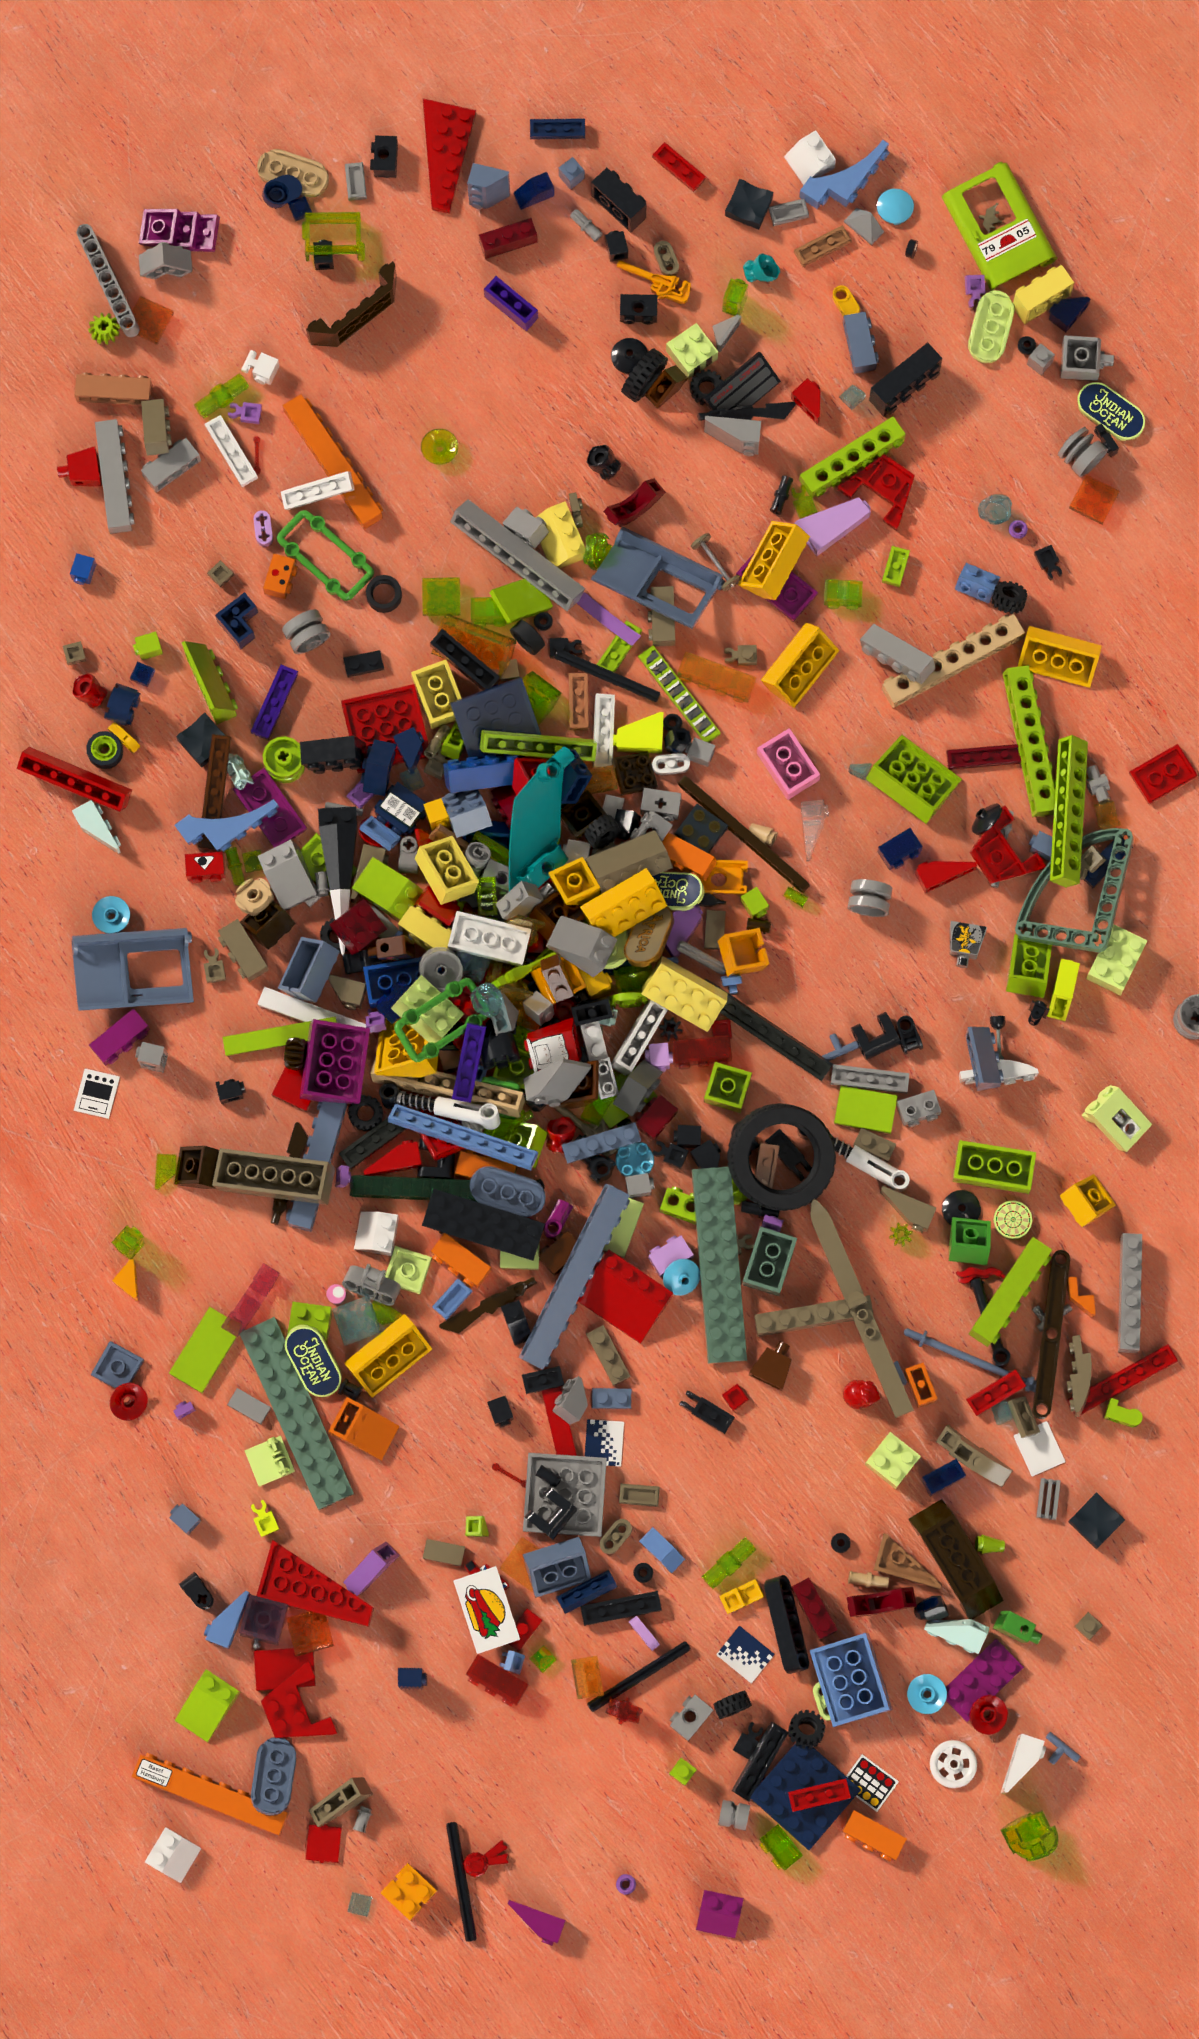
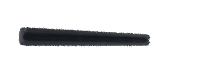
[554,649,660,702]
[587,1641,691,1712]
[446,1822,477,1942]

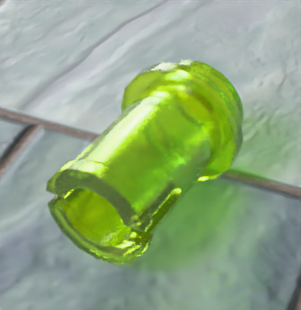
[783,886,808,908]

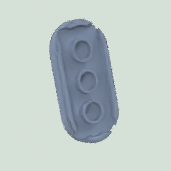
[470,1166,545,1217]
[251,1737,296,1816]

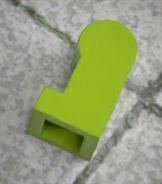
[1104,1398,1143,1427]

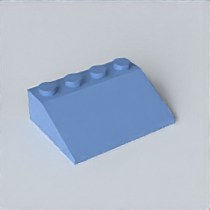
[809,1633,893,1727]

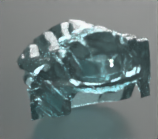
[978,494,1012,525]
[470,983,503,1018]

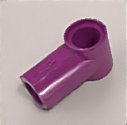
[543,1199,573,1239]

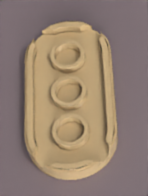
[257,149,329,197]

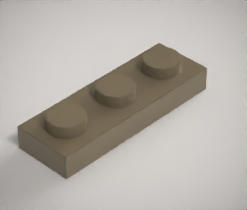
[586,1325,631,1386]

